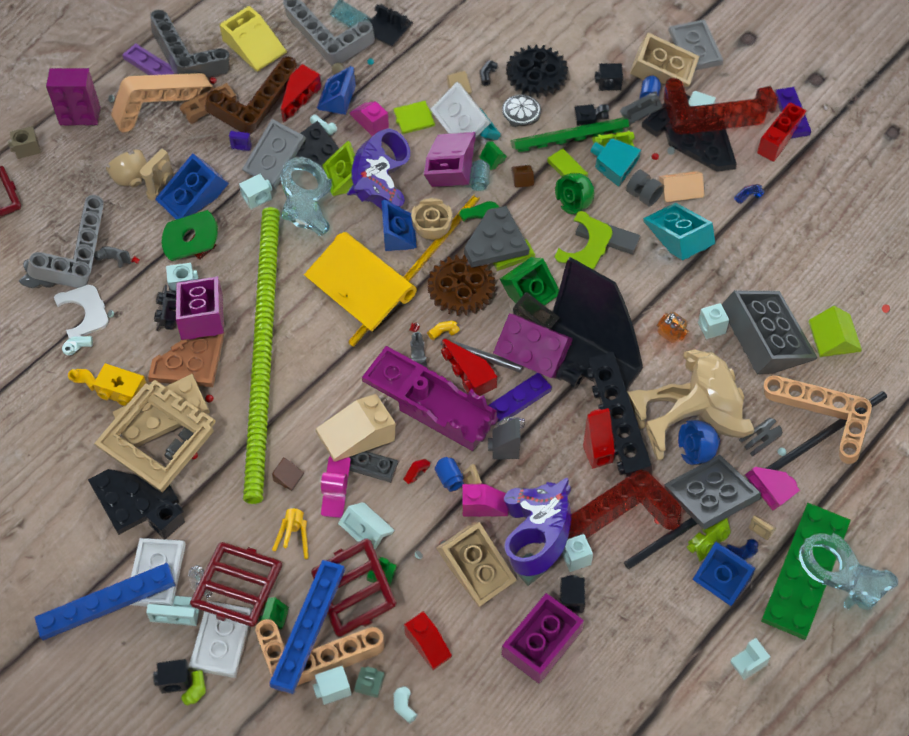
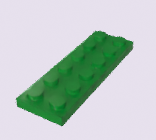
[761,503,851,640]

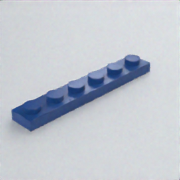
[269,560,345,694]
[35,563,176,640]

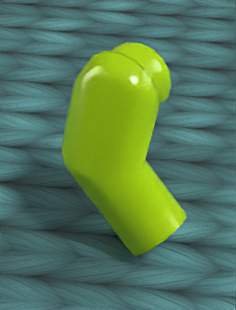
[181,670,206,705]

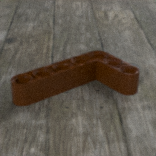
[205,56,297,134]

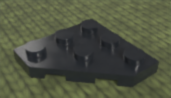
[665,118,737,171]
[88,469,179,535]

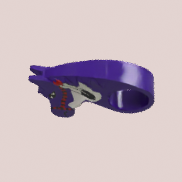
[347,129,410,210]
[504,478,571,576]

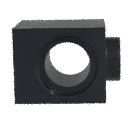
[594,63,623,91]
[146,498,185,540]
[560,575,585,613]
[153,659,190,694]

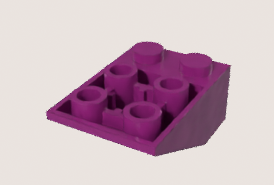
[424,132,476,187]

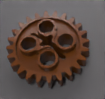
[428,255,495,316]

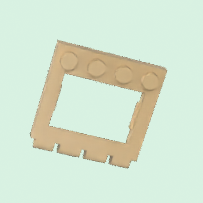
[94,380,215,493]

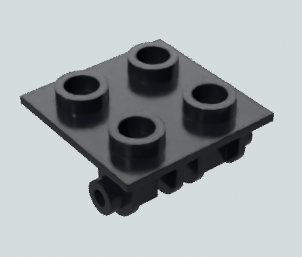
[369,4,413,47]
[296,121,339,174]

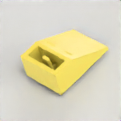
[219,6,287,72]

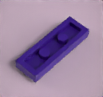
[774,87,811,139]
[488,373,552,425]

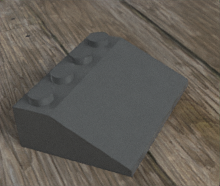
[721,290,818,374]

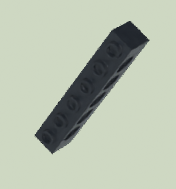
[586,352,652,482]

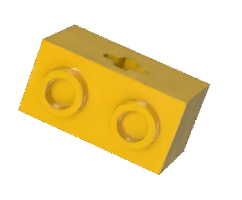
[93,363,146,406]

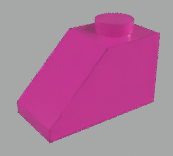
[350,101,389,136]
[745,467,800,511]
[463,484,508,517]

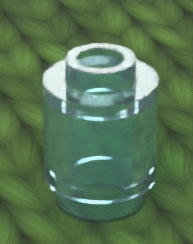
[469,160,490,191]

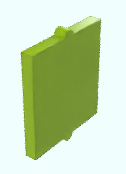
[393,100,435,134]

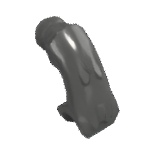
[94,246,131,268]
[410,332,427,368]

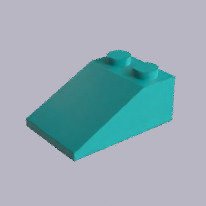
[643,202,715,260]

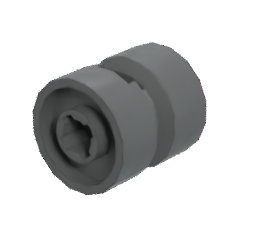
[626,170,664,206]

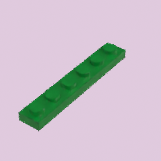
[510,117,629,152]

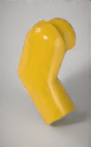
[427,320,460,340]
[68,369,96,391]

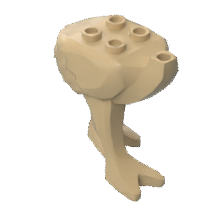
[627,350,754,460]

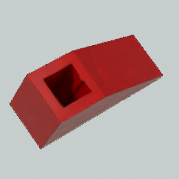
[281,64,322,122]
[757,102,807,162]
[441,339,497,396]
[583,408,615,469]

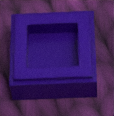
[229,131,252,151]

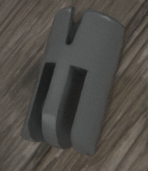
[739,418,783,457]

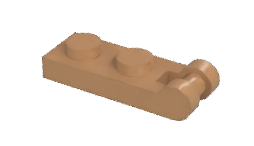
[180,83,237,124]

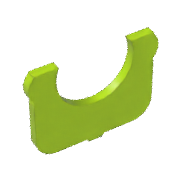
[554,211,612,270]

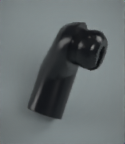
[479,60,498,86]

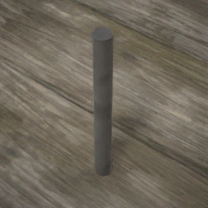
[441,337,523,373]

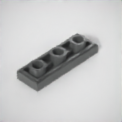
[575,223,640,255]
[349,451,398,483]

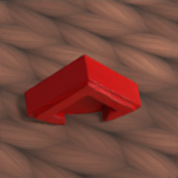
[403,459,431,484]

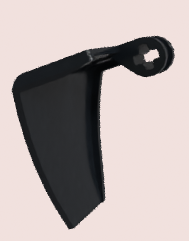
[544,257,643,391]

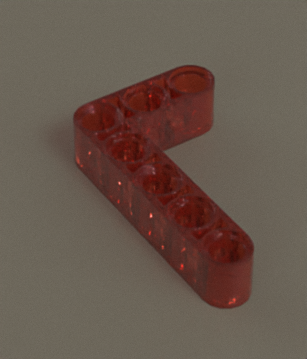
[663,78,769,134]
[568,470,682,539]

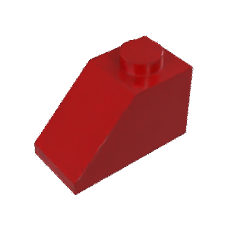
[404,611,452,671]

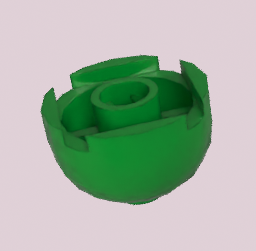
[555,173,595,214]

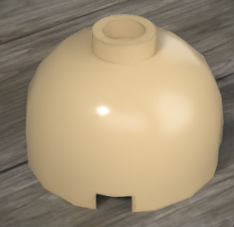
[106,150,147,187]
[411,198,452,240]

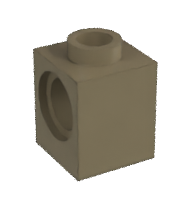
[8,126,41,159]

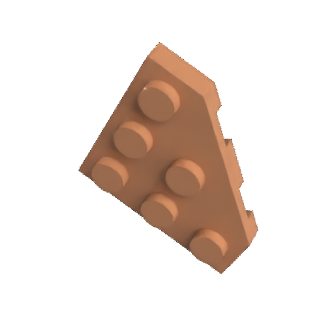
[148,332,225,387]

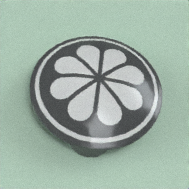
[502,94,541,127]

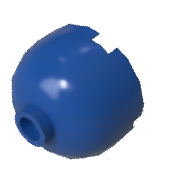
[678,420,720,465]

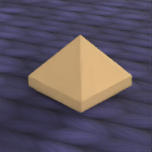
[462,464,482,484]

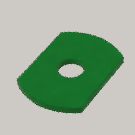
[161,210,218,261]

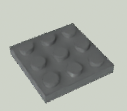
[664,455,761,530]

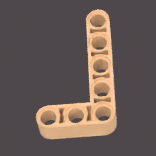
[111,73,214,132]
[764,375,872,464]
[256,619,384,686]

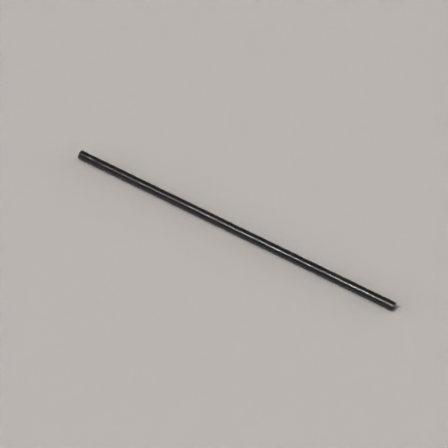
[624,391,887,570]

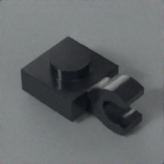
[574,104,609,126]

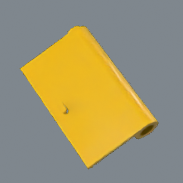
[304,232,417,332]

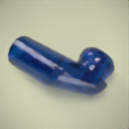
[734,184,765,204]
[726,539,759,560]

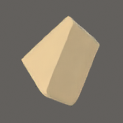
[447,71,472,94]
[749,515,776,540]

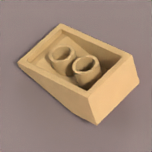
[630,33,699,87]
[316,394,396,462]
[436,522,517,607]

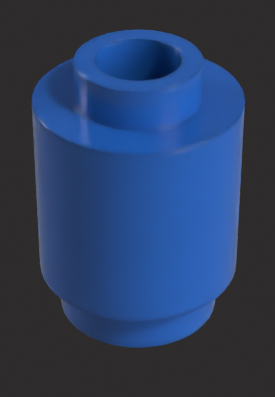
[640,76,661,99]
[434,457,464,492]

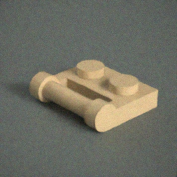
[140,149,174,201]

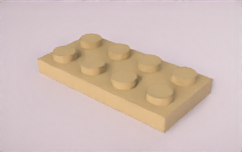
[113,374,210,448]

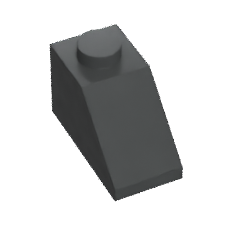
[488,418,521,459]

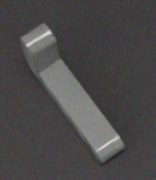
[283,0,375,65]
[27,195,104,288]

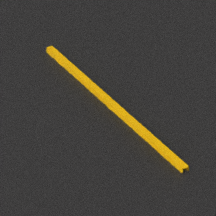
[349,194,480,346]

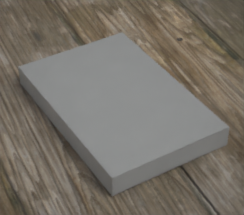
[669,20,723,70]
[242,119,306,189]

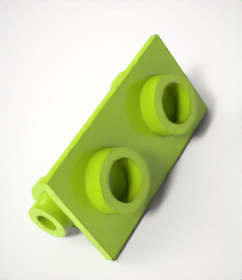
[592,130,634,147]
[687,518,731,562]

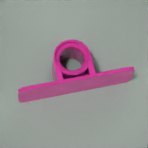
[321,456,351,518]

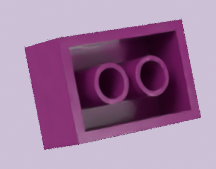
[46,68,101,126]
[176,276,224,340]
[493,313,573,378]
[501,593,584,684]

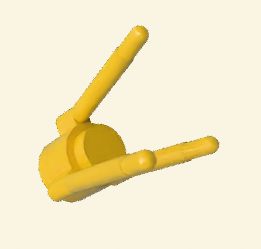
[272,508,309,559]

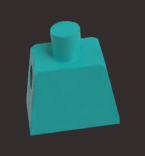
[590,139,641,187]

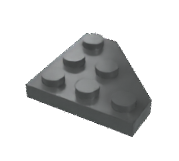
[464,206,530,267]

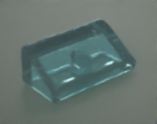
[329,0,371,27]

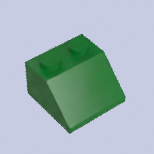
[500,257,559,316]

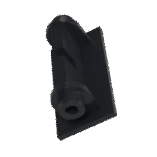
[154,285,176,331]

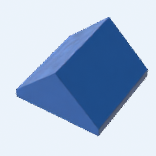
[317,66,356,115]
[381,199,417,251]
[692,541,756,606]

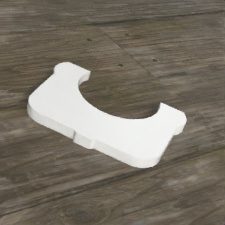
[54,285,109,338]

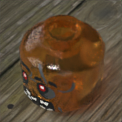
[656,312,689,343]

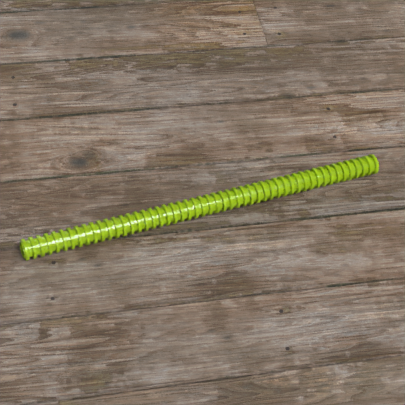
[243,207,280,504]

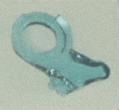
[281,157,332,236]
[799,532,898,610]

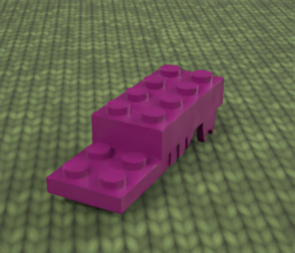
[362,346,498,451]

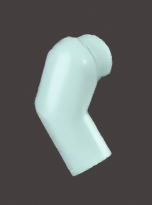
[310,115,337,136]
[62,336,93,355]
[394,686,417,724]

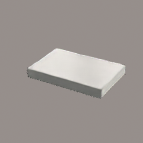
[430,82,491,138]
[131,538,186,606]
[189,601,253,678]

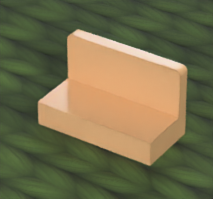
[659,171,704,202]

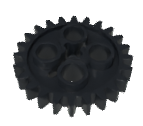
[506,44,568,97]

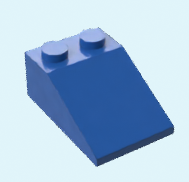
[155,153,229,220]

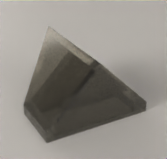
[513,292,560,329]

